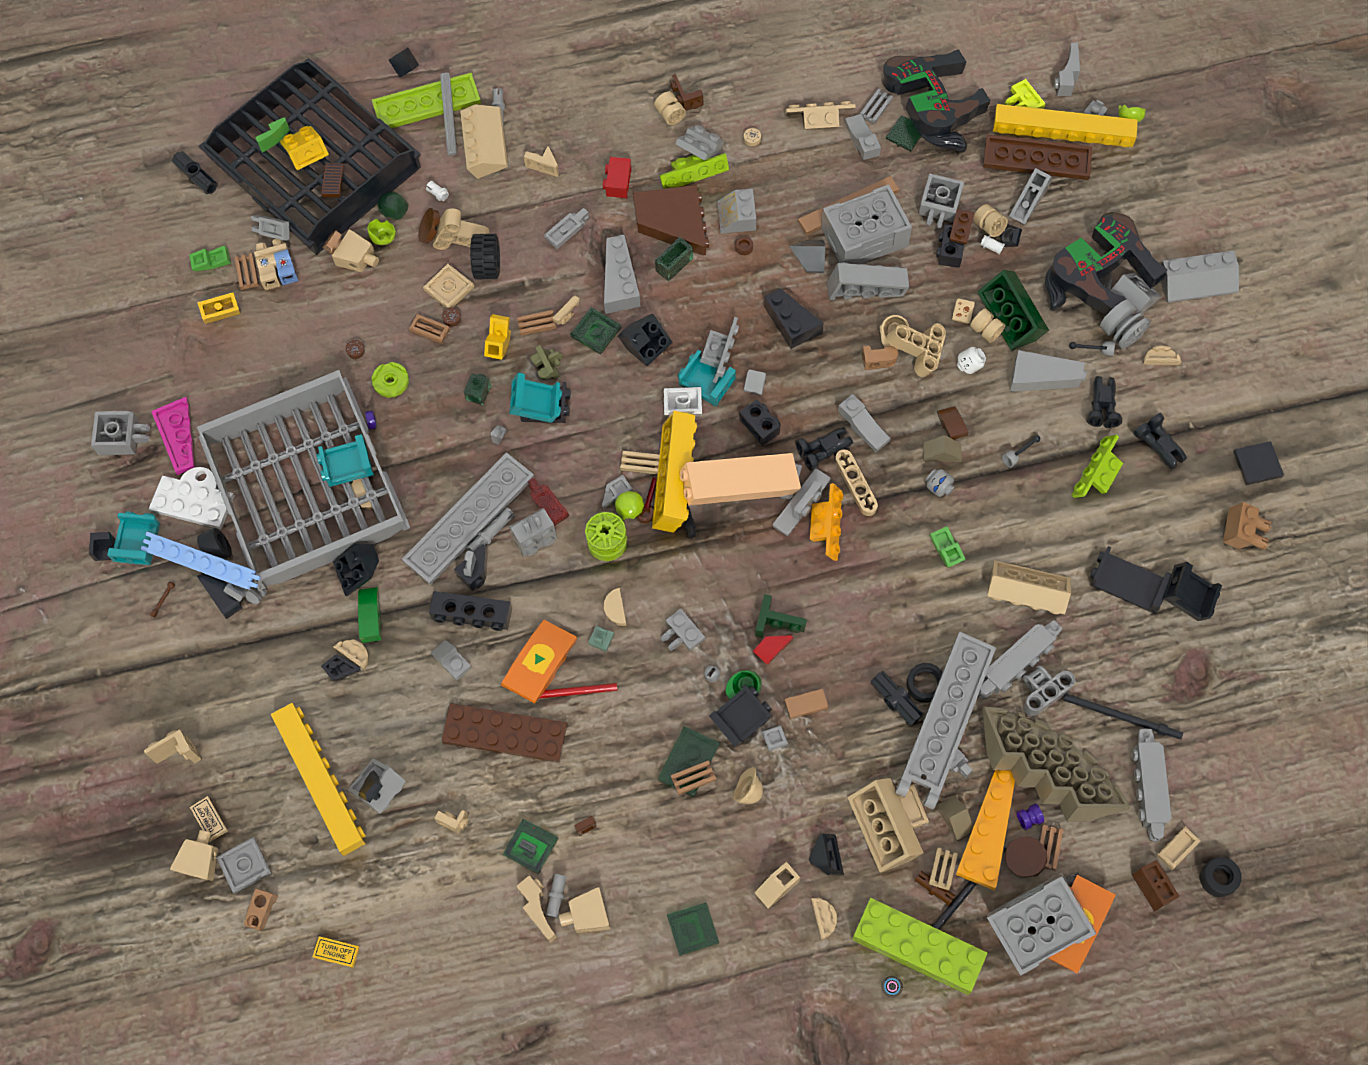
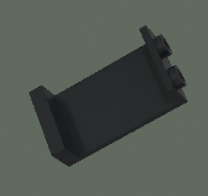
[1089,546,1171,614]

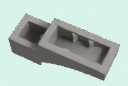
[1054,43,1080,96]
[845,114,881,160]
[838,394,890,453]

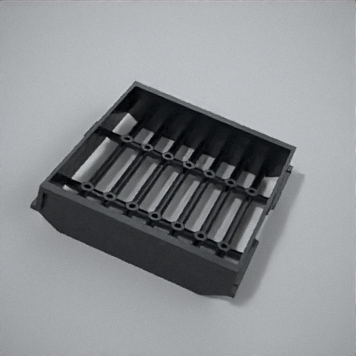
[199,58,421,255]

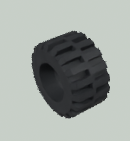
[470,234,500,280]

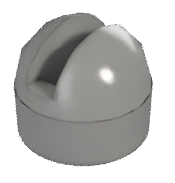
[704,665,720,682]

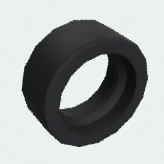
[906,663,942,703]

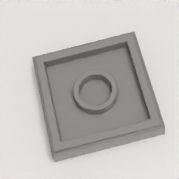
[216,837,272,894]

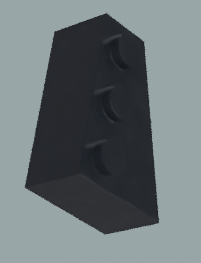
[764,288,824,349]

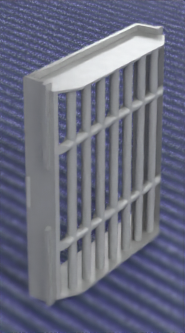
[197,370,410,591]

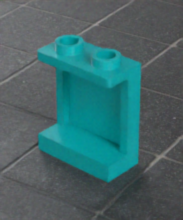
[678,350,736,406]
[509,373,562,423]
[316,434,374,487]
[107,511,160,565]

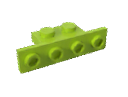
[659,153,729,189]
[1071,434,1123,498]

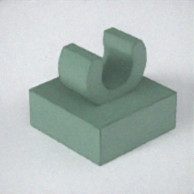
[588,626,614,652]

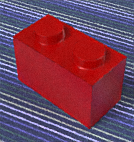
[603,157,632,198]

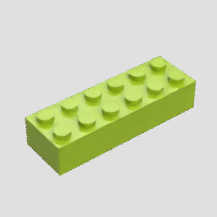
[852,898,987,995]

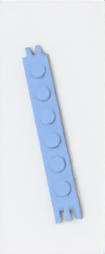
[140,531,261,590]

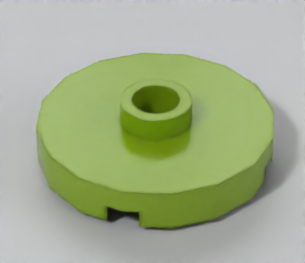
[372,362,409,398]

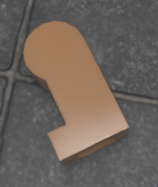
[862,346,898,370]
[244,888,278,931]

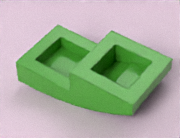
[255,117,290,153]
[189,245,231,271]
[929,526,966,568]

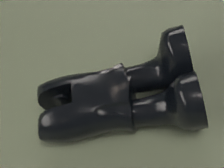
[1086,376,1123,428]
[1133,412,1187,469]
[795,427,854,471]

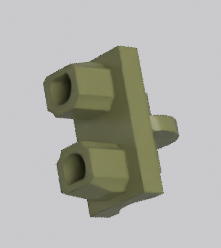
[530,345,563,381]

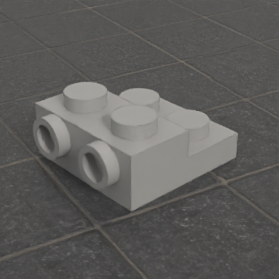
[676,125,724,160]

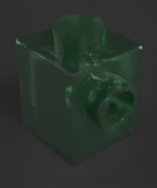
[464,373,491,405]

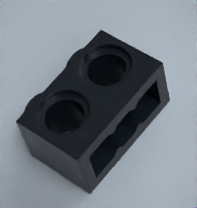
[936,225,964,268]
[739,400,781,446]

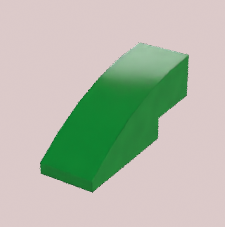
[358,587,382,643]

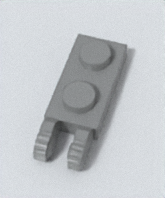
[251,215,289,240]

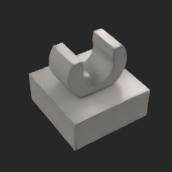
[1083,100,1108,116]

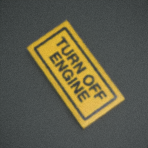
[313,937,360,968]

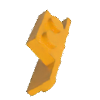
[810,483,843,561]

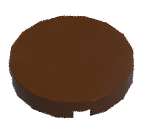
[418,208,440,244]
[1005,836,1047,878]

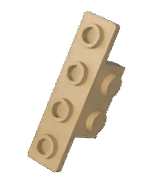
[785,101,856,129]

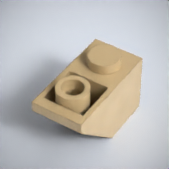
[755,862,800,909]

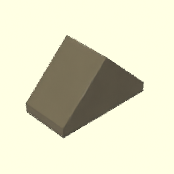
[923,435,962,462]
[936,796,973,841]

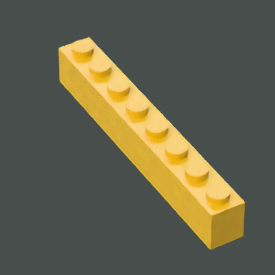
[993,104,1138,147]
[271,703,366,856]

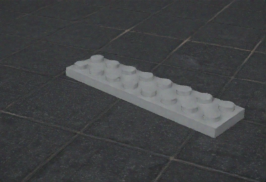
[402,452,535,585]

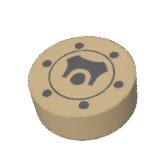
[744,128,761,146]

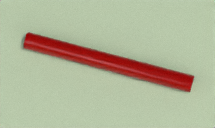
[539,683,618,699]

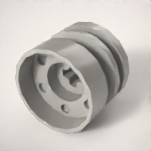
[1100,299,1151,349]

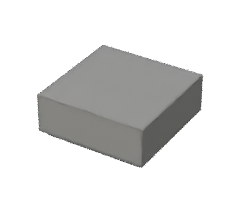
[762,725,788,752]

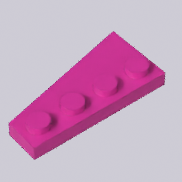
[151,397,195,475]

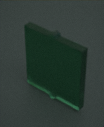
[886,115,921,152]

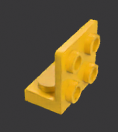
[280,126,329,170]

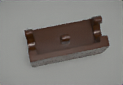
[1132,860,1180,912]

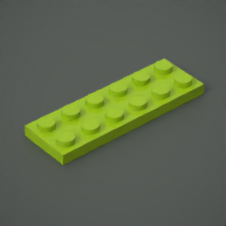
[372,73,481,128]

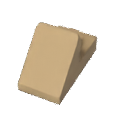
[524,146,559,177]

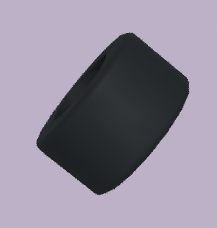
[197,527,232,560]
[1200,857,1242,897]

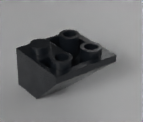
[618,314,673,366]
[333,544,379,596]

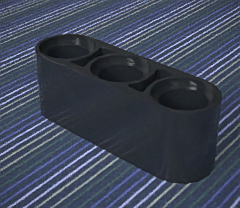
[197,573,243,619]

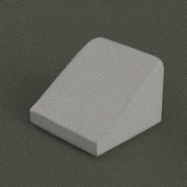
[744,369,766,395]

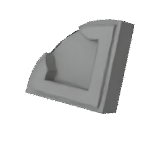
[490,425,507,445]
[463,551,476,577]

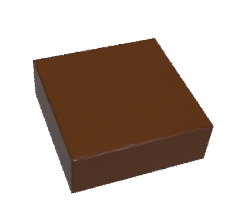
[574,816,597,836]

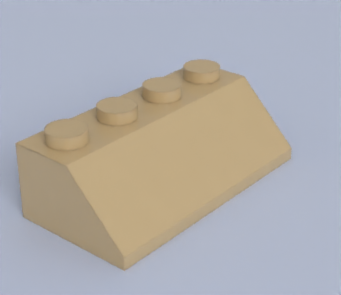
[460,104,508,179]
[987,560,1071,614]
[847,778,924,873]

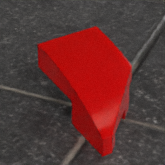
[753,635,794,665]

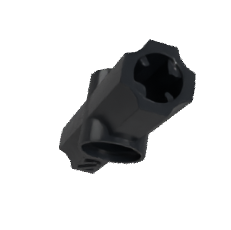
[172,151,218,195]
[870,671,924,727]

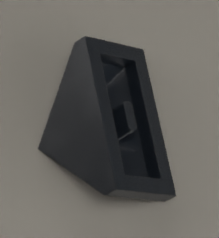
[809,834,844,876]

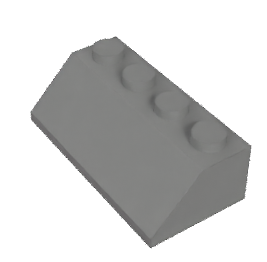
[1161,251,1239,303]

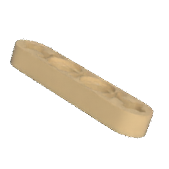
[835,450,878,516]

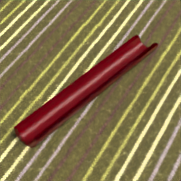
[644,477,657,509]

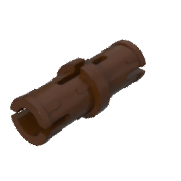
[914,870,956,906]

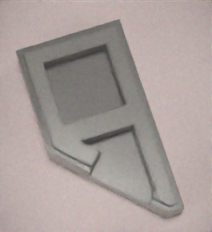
[602,475,633,509]

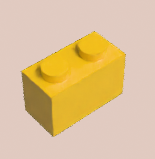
[197,293,240,324]

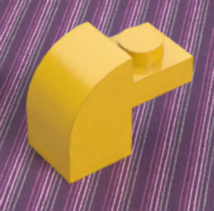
[484,314,511,360]

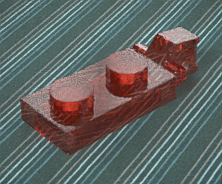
[528,478,569,526]

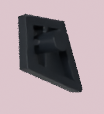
[1001,224,1022,247]
[321,654,361,682]
[358,770,383,803]

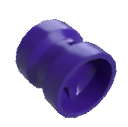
[1016,804,1044,830]

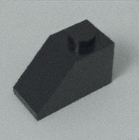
[454,544,488,591]

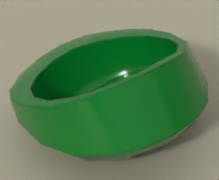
[726,670,762,699]

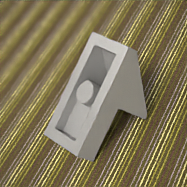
[431,640,471,681]

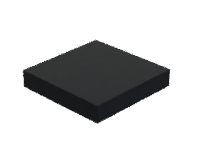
[1233,441,1284,485]

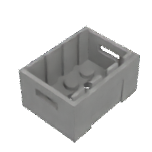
[821,184,912,264]
[987,872,1096,976]

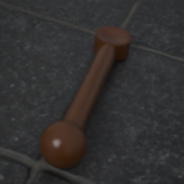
[150,582,175,618]

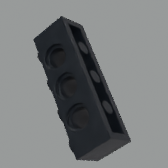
[429,591,512,631]

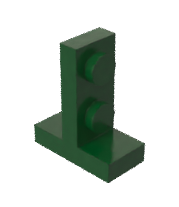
[755,594,807,638]

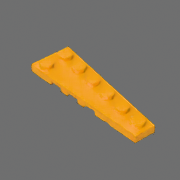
[956,770,1015,891]

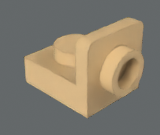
[435,810,469,834]

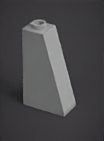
[1010,350,1087,392]

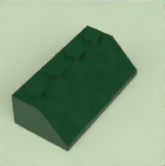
[977,270,1049,351]

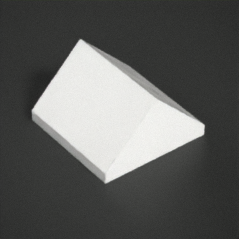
[664,387,702,418]

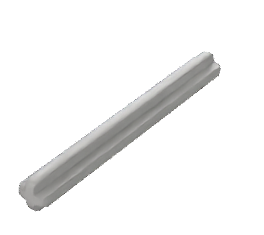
[440,73,457,156]

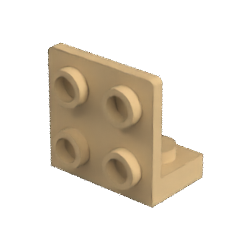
[144,729,202,764]

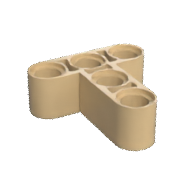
[433,208,490,250]
[887,323,946,377]

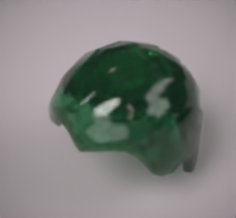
[377,192,409,220]

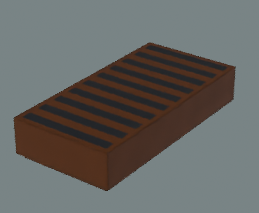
[321,163,344,198]

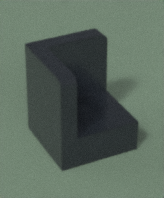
[389,47,419,77]
[89,532,115,561]

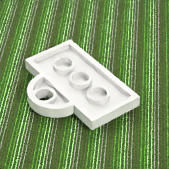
[149,467,235,530]

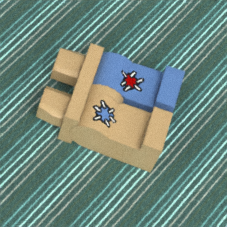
[254,239,298,290]

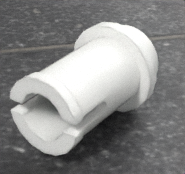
[426,181,449,201]
[980,235,1005,255]

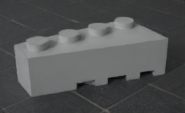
[604,235,641,314]
[827,262,909,300]

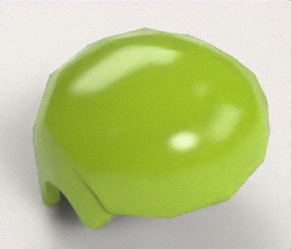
[1118,105,1145,123]
[367,219,396,245]
[615,491,644,520]

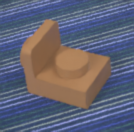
[322,231,342,254]

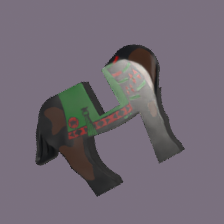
[883,49,991,153]
[1045,212,1168,316]

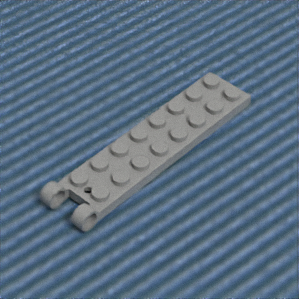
[895,632,996,810]

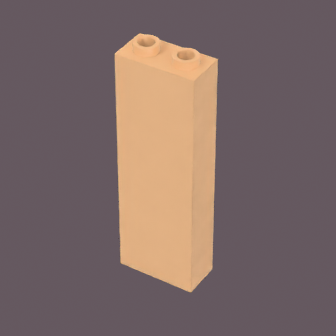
[680,453,801,506]

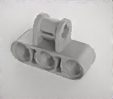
[1023,665,1075,716]

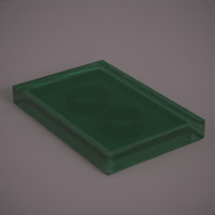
[658,726,720,798]

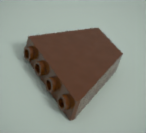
[633,185,709,256]

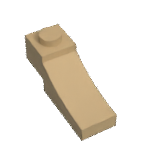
[517,875,557,943]

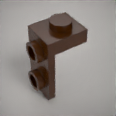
[670,74,704,111]
[949,209,974,244]

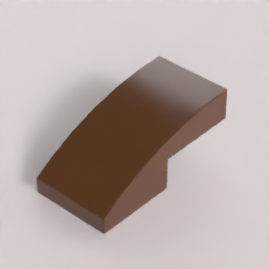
[937,406,969,440]

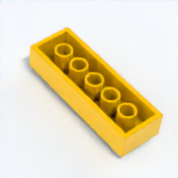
[652,410,697,533]

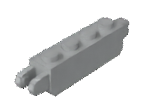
[978,620,1063,699]
[1132,729,1171,843]

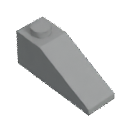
[1009,168,1053,225]

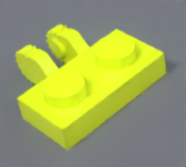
[1005,79,1045,109]

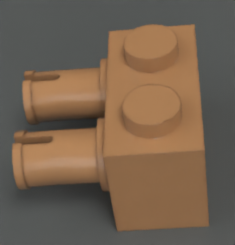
[1223,502,1272,550]

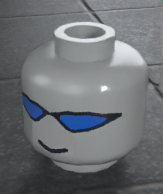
[925,469,955,497]

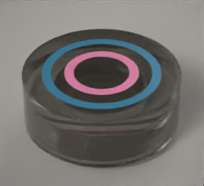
[881,976,903,998]

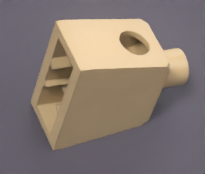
[332,229,379,272]
[170,830,218,881]
[559,887,610,933]

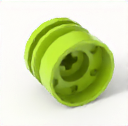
[585,512,627,561]

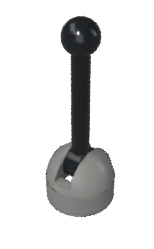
[1069,341,1115,356]
[1002,435,1041,468]

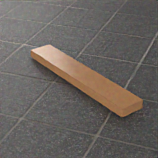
[798,176,899,236]

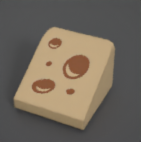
[952,298,975,324]

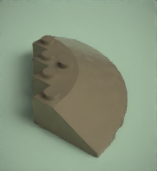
[983,706,1130,822]

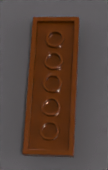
[983,134,1092,180]
[442,703,567,763]

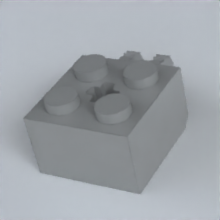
[919,174,964,228]
[91,411,150,455]
[509,508,557,557]

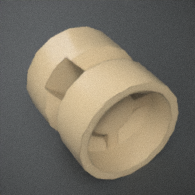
[654,91,686,125]
[973,204,1008,237]
[970,308,1006,343]

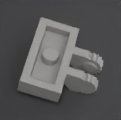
[224,565,267,604]
[660,609,705,651]

